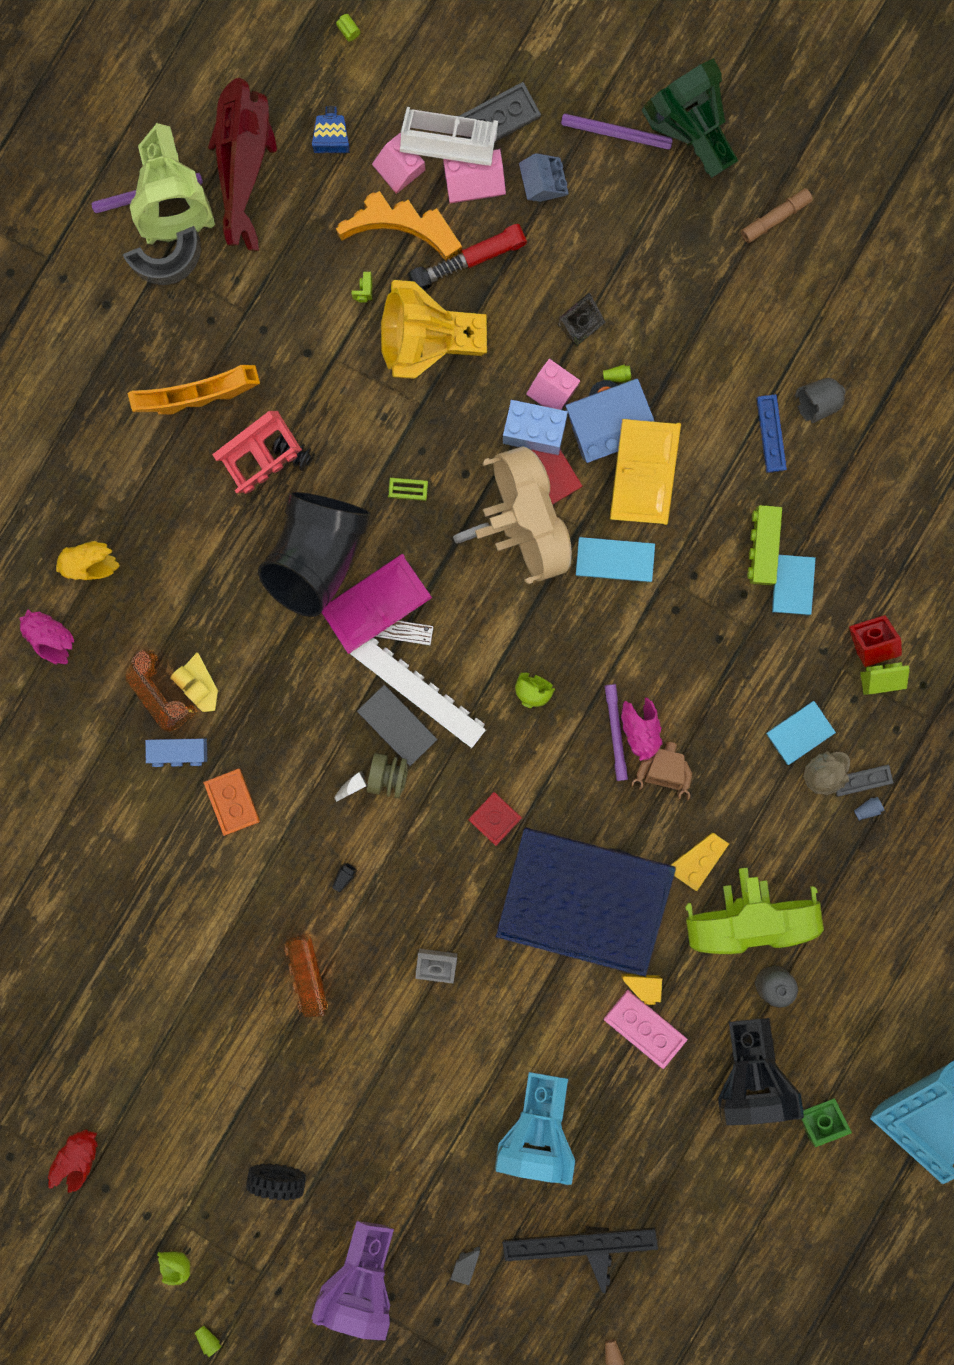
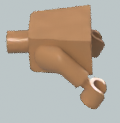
[632,742,692,800]

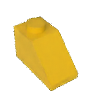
[621,973,662,1005]

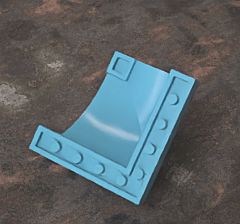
[870,1061,954,1184]

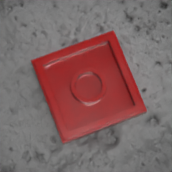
[468,792,522,846]

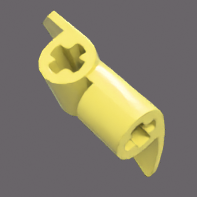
[170,653,218,712]

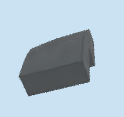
[451,1247,480,1286]

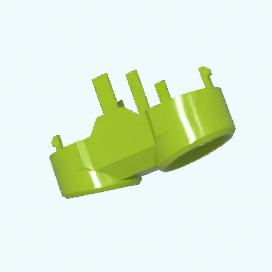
[685,868,824,954]

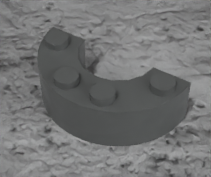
[123,226,201,285]

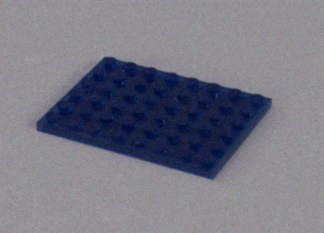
[496,827,676,977]

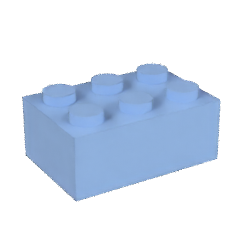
[503,400,568,455]

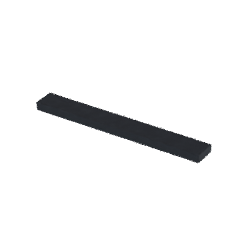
[502,1227,659,1261]

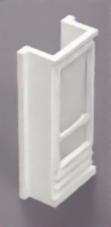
[400,107,498,166]

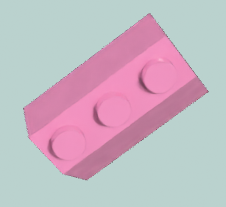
[443,149,506,204]

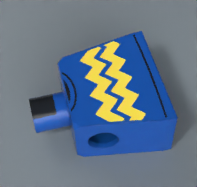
[312,106,350,153]

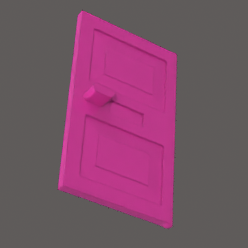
[321,554,432,654]

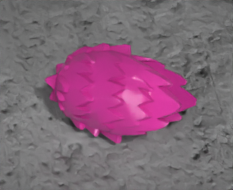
[19,609,74,664]
[621,698,662,761]

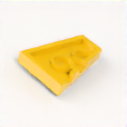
[665,833,729,891]

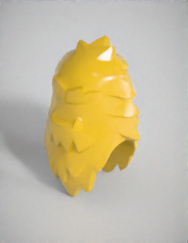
[56,541,120,580]

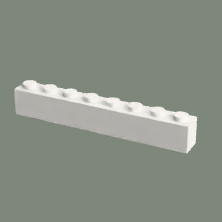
[350,638,485,748]

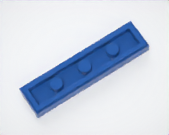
[756,394,787,473]

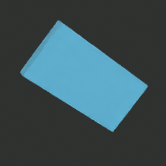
[575,537,655,582]

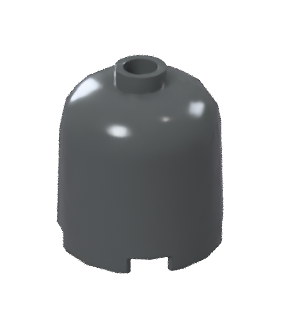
[795,378,845,424]
[755,965,798,1008]

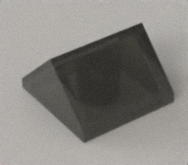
[558,293,605,346]

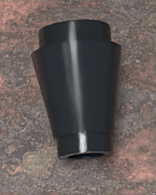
[332,863,357,892]

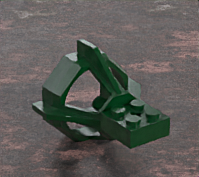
[642,58,738,178]

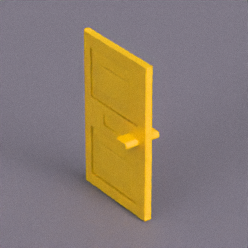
[610,419,681,525]

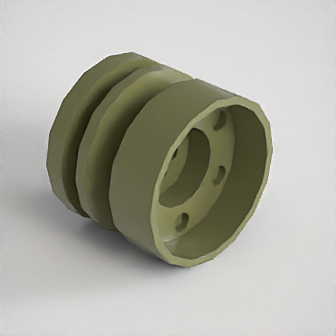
[367,753,408,799]

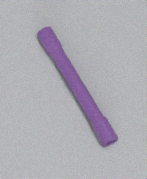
[605,684,628,781]

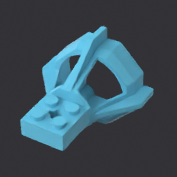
[495,1072,575,1185]

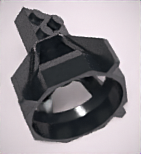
[718,1018,804,1125]

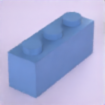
[145,739,207,767]

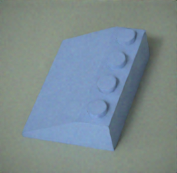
[565,378,655,463]

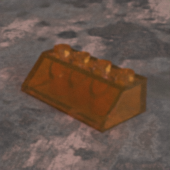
[284,933,329,1017]

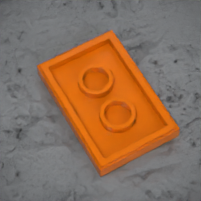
[203,768,260,836]

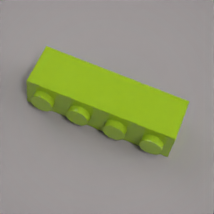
[747,505,782,585]

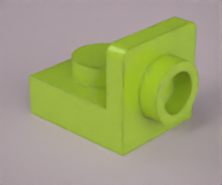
[351,272,373,303]

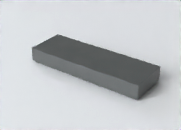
[835,764,893,797]

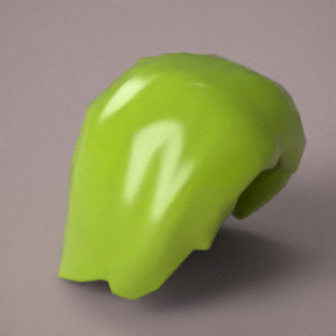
[158,1251,190,1285]

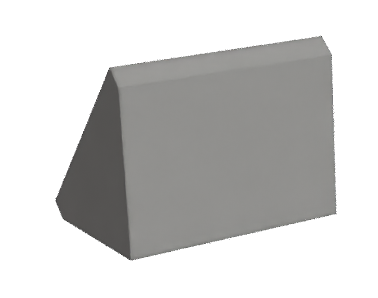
[415,949,457,983]

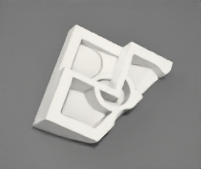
[334,771,367,802]

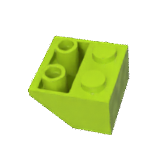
[860,662,909,695]

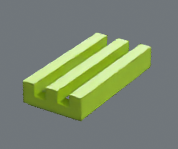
[388,478,428,501]

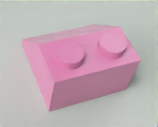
[372,133,425,194]
[526,359,580,410]

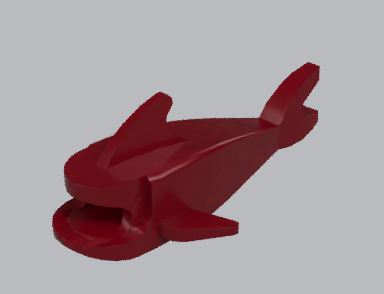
[208,78,277,252]

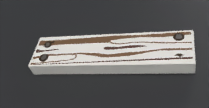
[375,621,433,645]

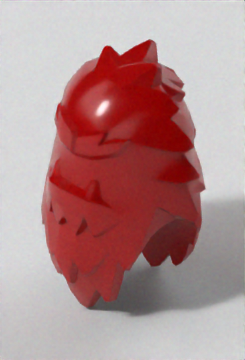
[48,1129,98,1193]

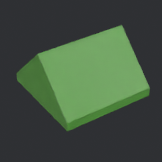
[801,1098,852,1147]

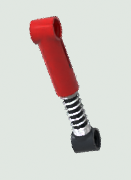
[407,224,527,291]

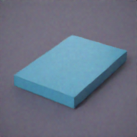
[772,555,815,615]
[766,701,836,765]

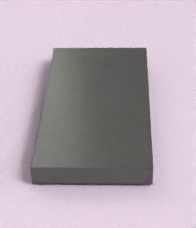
[458,82,541,142]
[357,685,438,766]

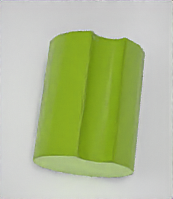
[336,14,361,42]

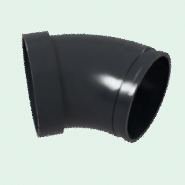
[258,492,371,617]

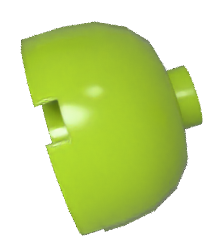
[515,673,555,708]

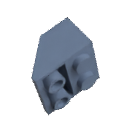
[519,153,569,202]

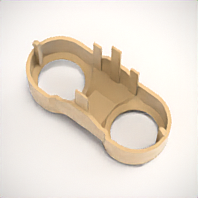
[475,446,572,584]

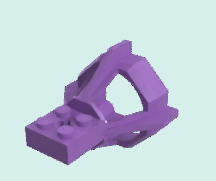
[311,1221,394,1340]

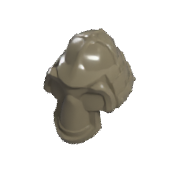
[803,751,850,795]

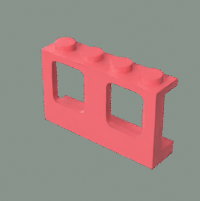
[212,411,302,494]

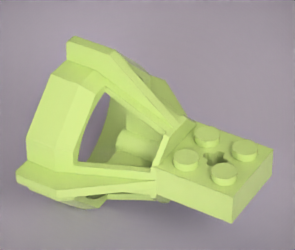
[130,123,215,245]

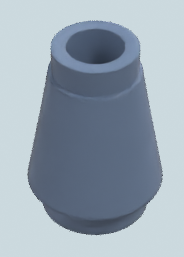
[854,797,885,821]

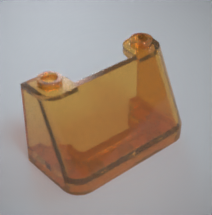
[125,649,198,731]

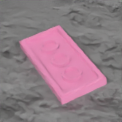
[604,989,688,1069]

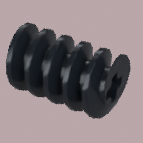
[272,433,315,471]

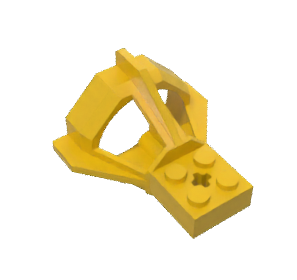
[381,280,487,379]

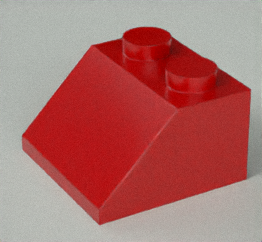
[849,615,902,667]

